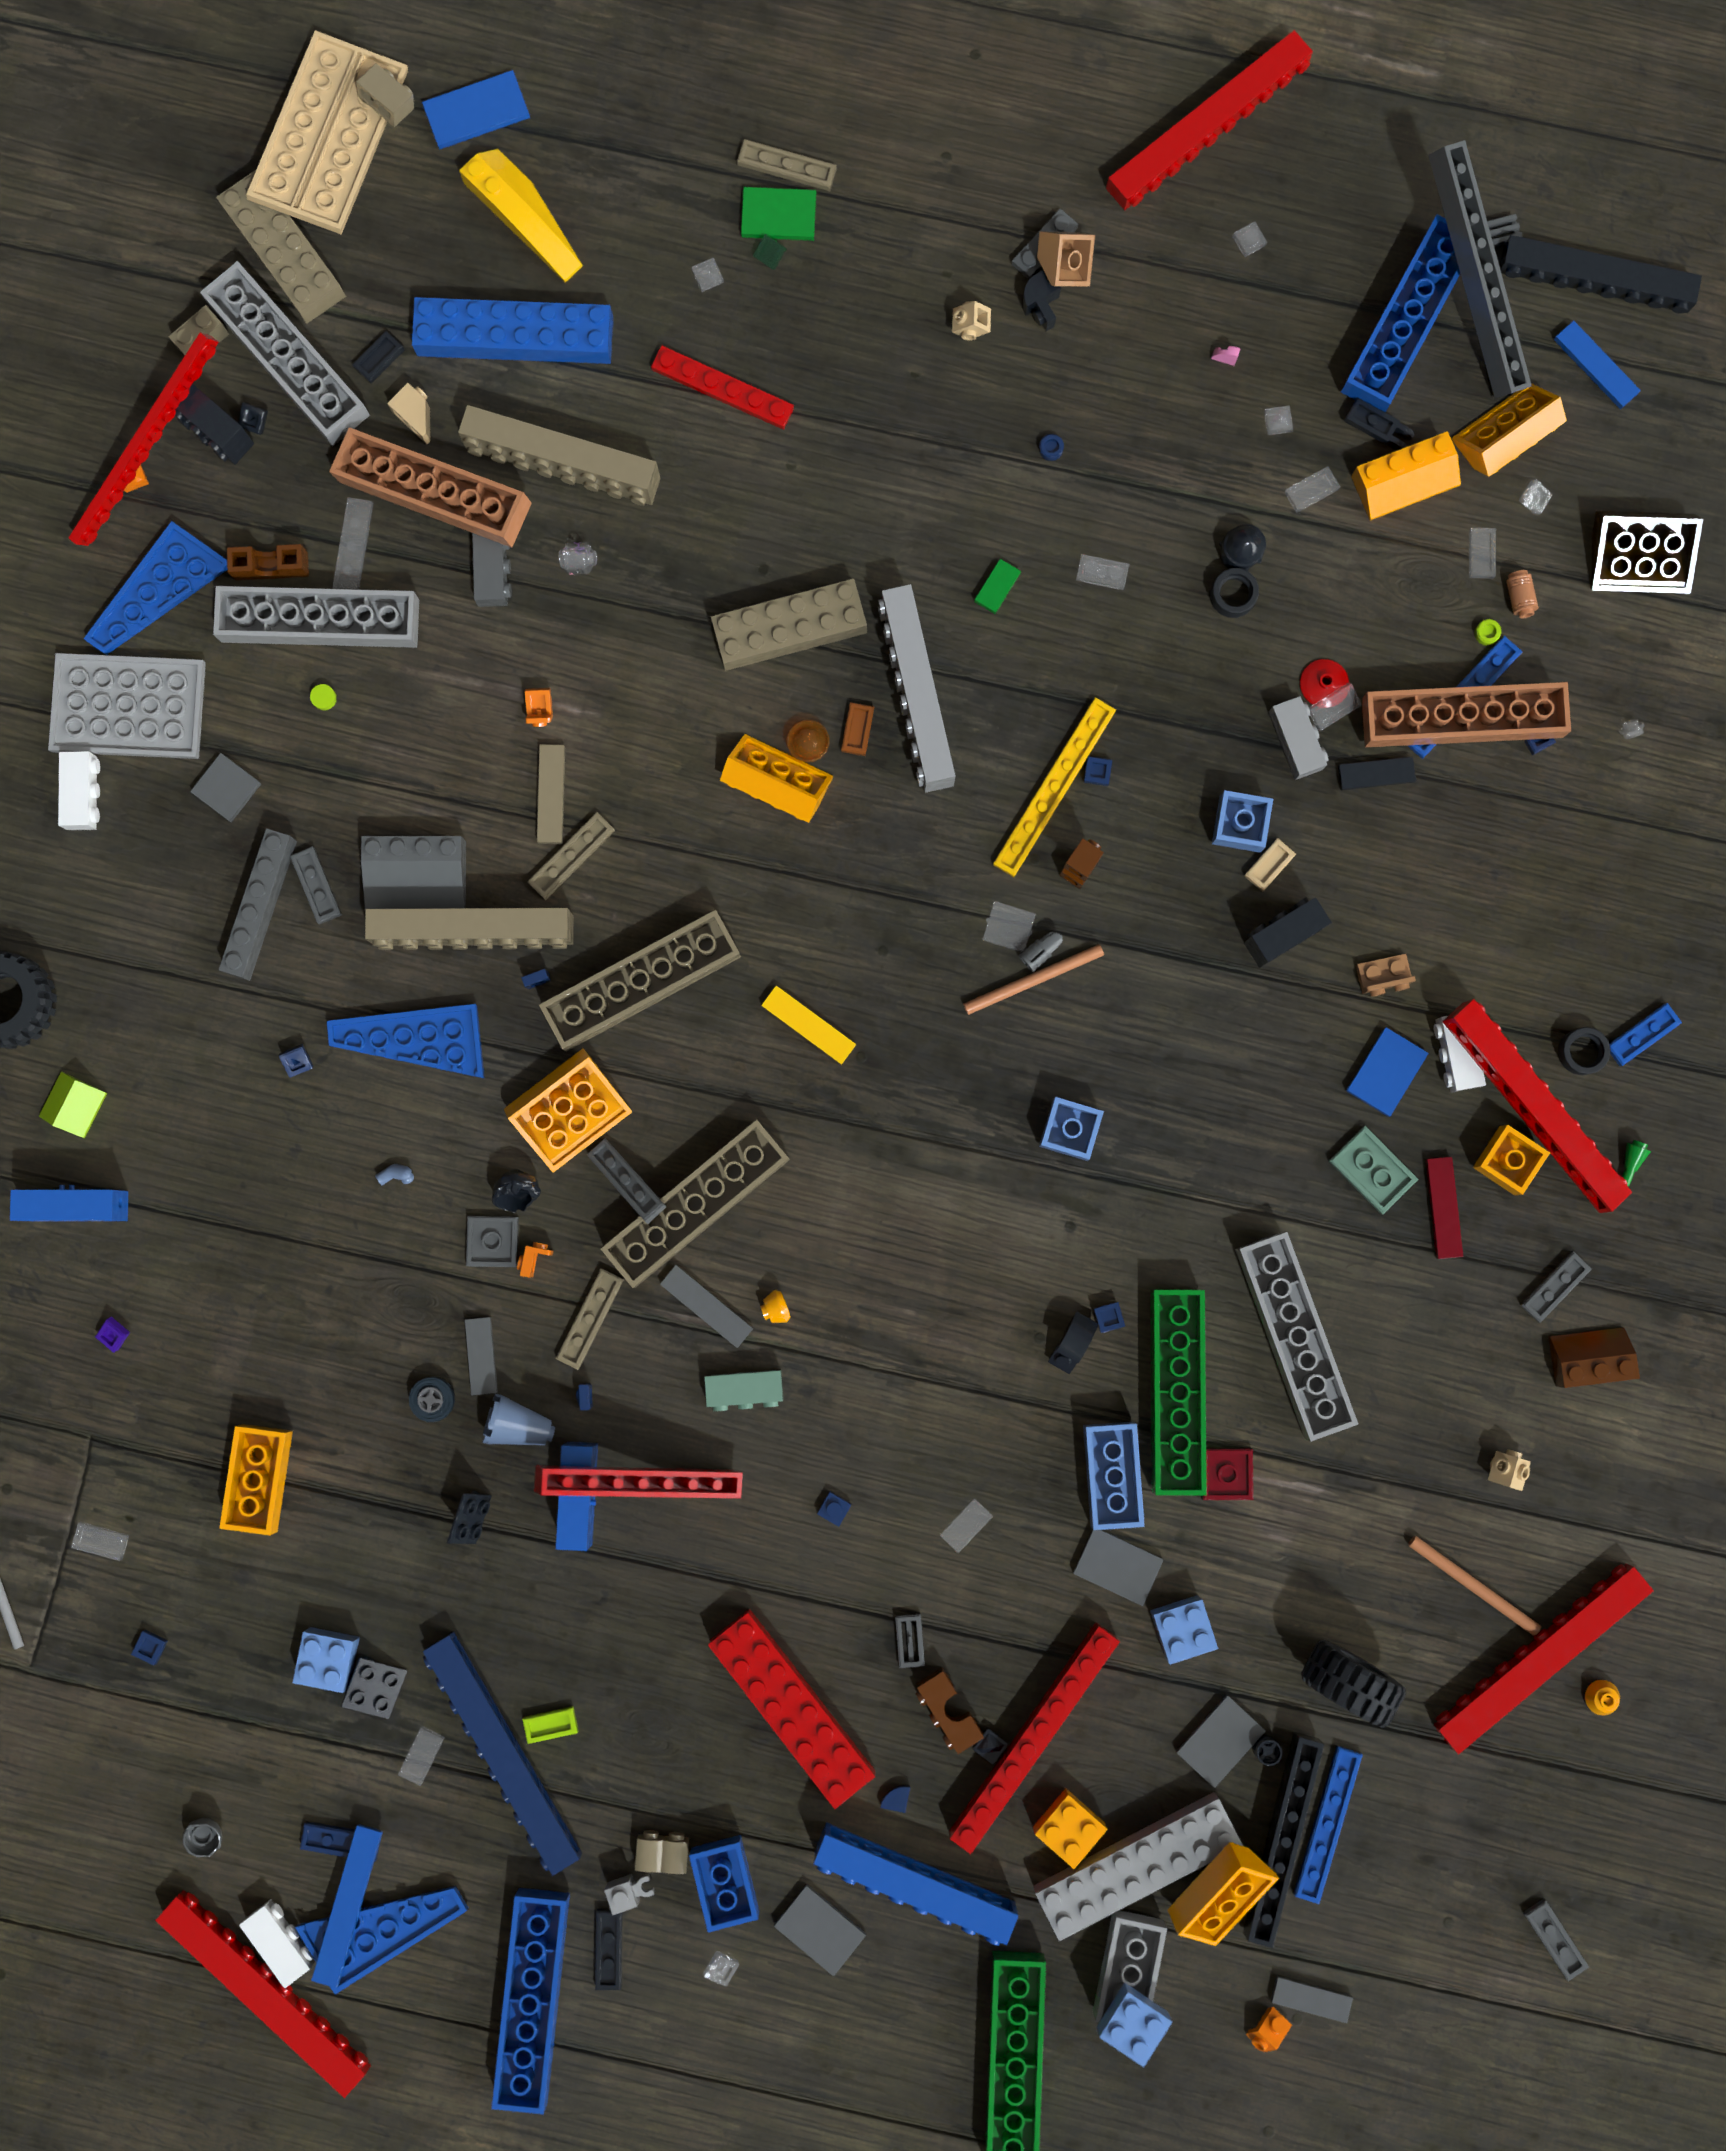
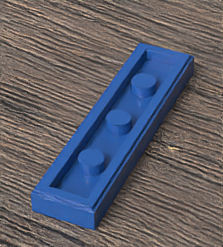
[1554,321,1641,410]

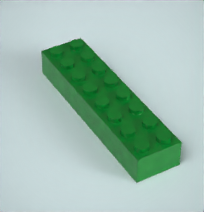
[1150,1290,1207,1495]
[985,1951,1046,2151]

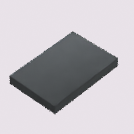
[1073,1529,1164,1606]
[1176,1694,1265,1788]
[774,1884,866,1977]

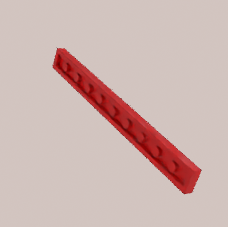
[68,332,219,546]

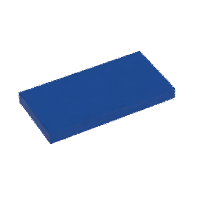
[422,70,530,150]

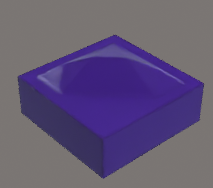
[95,1317,130,1353]

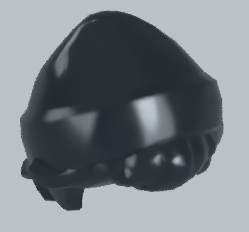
[1219,524,1266,571]
[492,1169,541,1213]

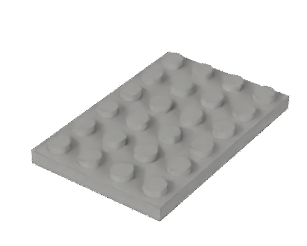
[48,653,206,759]

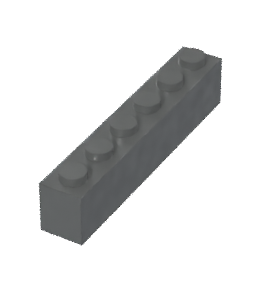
[219,828,297,981]

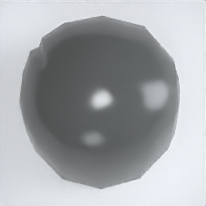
[182,1817,222,1857]

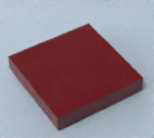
[1202,1448,1254,1500]

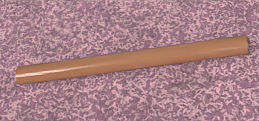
[963,944,1104,1015]
[1408,1536,1541,1636]

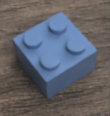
[1212,790,1273,853]
[1039,1097,1104,1161]
[1150,1595,1218,1665]
[293,1627,360,1693]
[1096,1982,1172,2067]

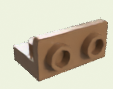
[1356,954,1416,997]

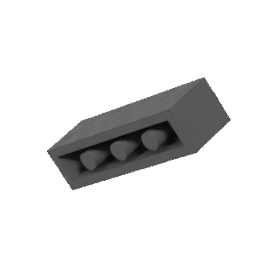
[473,533,512,607]

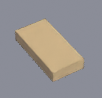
[1244,838,1296,892]

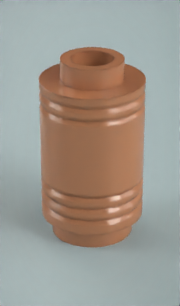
[1506,570,1539,618]

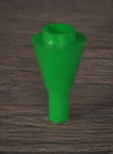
[1622,1140,1651,1186]

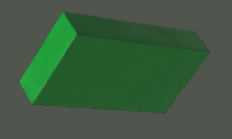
[974,559,1021,614]

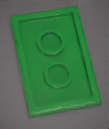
[741,187,816,241]

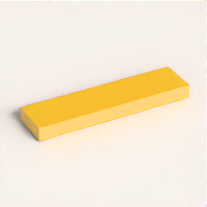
[761,986,856,1065]

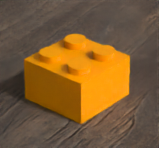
[1473,1125,1550,1195]
[1033,1788,1108,1869]

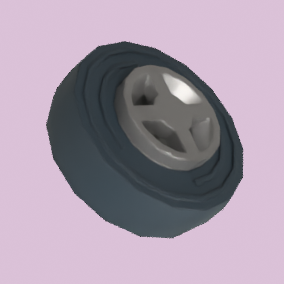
[409,1377,455,1422]

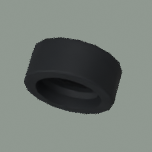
[1210,568,1259,618]
[1558,1027,1611,1076]

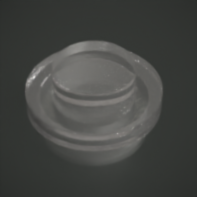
[1619,719,1645,739]

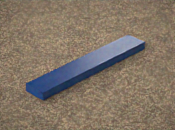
[1407,636,1523,759]
[1293,1745,1363,1904]
[311,1824,383,1988]

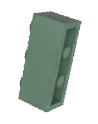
[705,1370,783,1411]

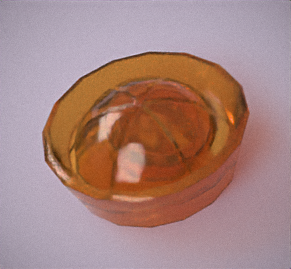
[787,720,830,762]

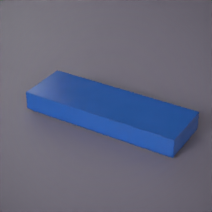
[1609,1003,1682,1066]

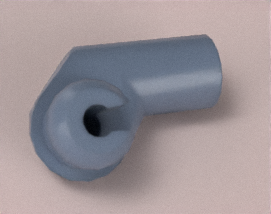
[375,1164,414,1185]

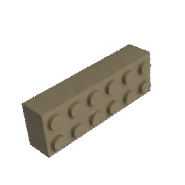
[216,170,346,324]
[711,579,867,671]

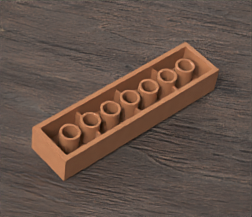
[329,427,532,548]
[1362,682,1571,747]

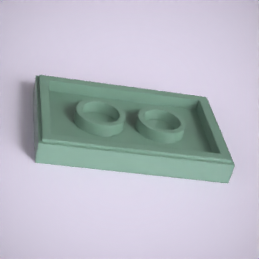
[1329,1126,1419,1215]

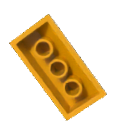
[1452,383,1567,477]
[1351,431,1461,521]
[720,734,833,823]
[1168,1842,1279,1946]

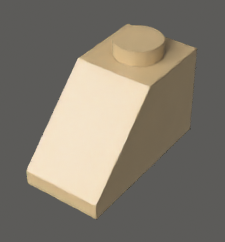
[387,383,430,444]

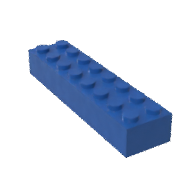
[1341,214,1460,412]
[412,297,613,364]
[814,1822,1018,1945]
[492,1888,570,2114]

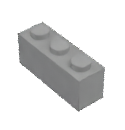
[1269,696,1328,780]

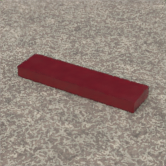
[1425,1157,1463,1259]

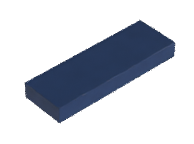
[300,1821,381,1862]

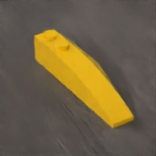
[459,149,582,283]

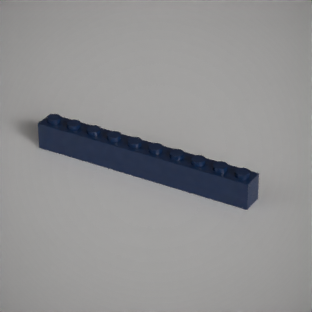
[423,1631,582,1876]

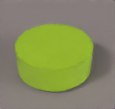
[1475,619,1501,645]
[310,684,337,710]

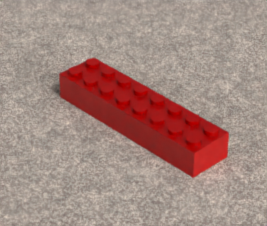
[708,1608,875,1809]

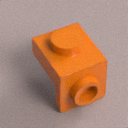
[525,688,553,727]
[517,1242,553,1278]
[1246,2007,1292,2052]

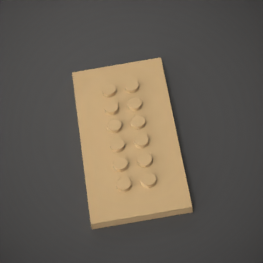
[246,31,408,234]

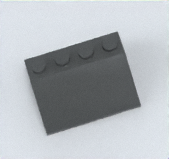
[361,836,466,914]

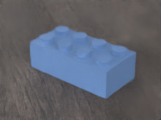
[1083,1422,1145,1530]

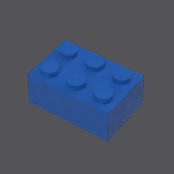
[689,1835,759,1932]

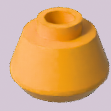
[760,1290,790,1323]
[1585,1680,1620,1715]

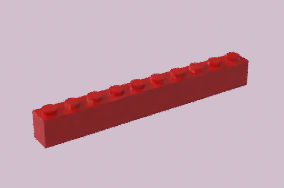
[1106,30,1313,211]
[1442,999,1632,1213]
[1433,1564,1654,1754]
[949,1622,1120,1854]
[155,1890,371,2098]

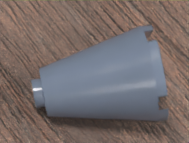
[482,1394,555,1445]

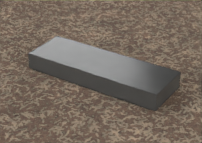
[290,846,342,925]
[1520,1251,1592,1323]
[465,1317,498,1395]
[1523,1898,1589,1981]
[1271,1975,1353,2023]

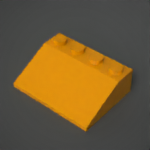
[504,1048,632,1172]

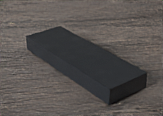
[1338,757,1416,791]
[595,1909,623,1990]

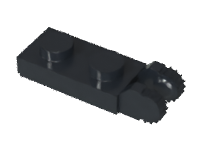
[1344,398,1415,451]

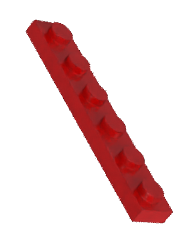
[651,345,794,430]

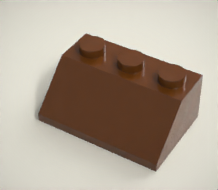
[1548,1327,1640,1388]

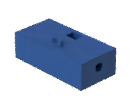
[10,1185,128,1221]
[556,1442,598,1551]

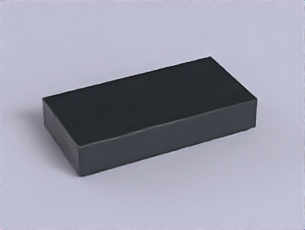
[352,331,405,384]

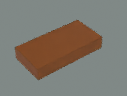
[841,702,874,756]

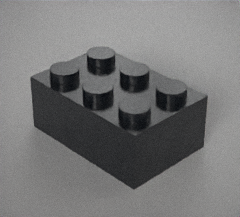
[175,384,254,465]
[1244,897,1332,968]

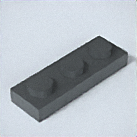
[1012,209,1078,280]

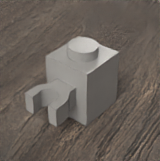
[604,1873,655,1915]

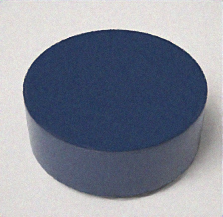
[1039,434,1064,461]

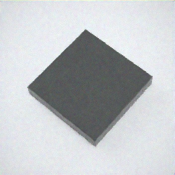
[190,753,261,823]
[466,1216,519,1267]

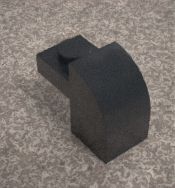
[1022,270,1061,332]
[1048,1312,1098,1374]

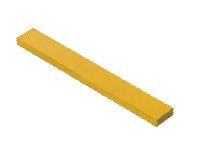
[993,697,1116,877]

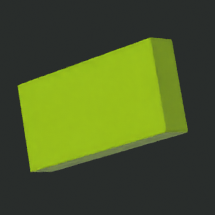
[523,1706,578,1744]

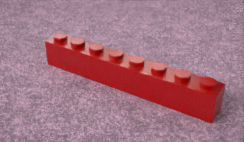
[534,1466,743,1498]

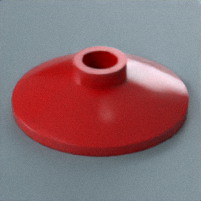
[1300,659,1349,708]

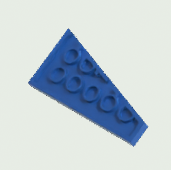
[84,521,227,655]
[327,1004,485,1079]
[295,1886,469,1994]

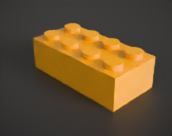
[219,1424,293,1535]

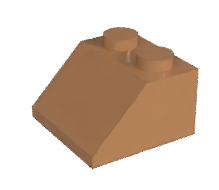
[1037,231,1095,286]

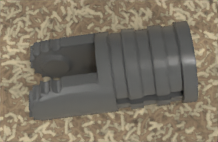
[1018,931,1063,972]

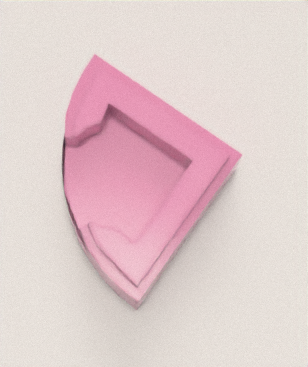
[1211,346,1240,366]

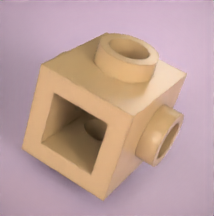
[952,301,991,340]
[1488,1449,1530,1491]

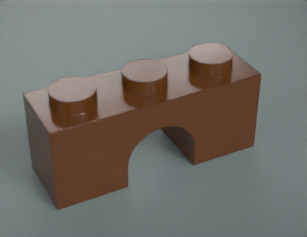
[227,544,309,581]
[1060,839,1104,889]
[915,1667,984,1754]

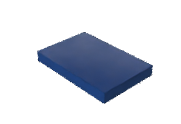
[1346,1027,1429,1117]

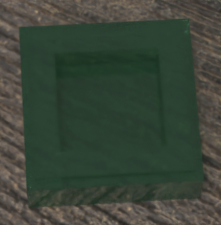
[753,234,787,270]

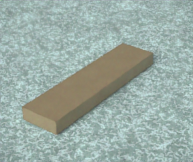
[737,139,837,191]
[537,745,565,844]
[527,812,615,900]
[556,1268,624,1370]

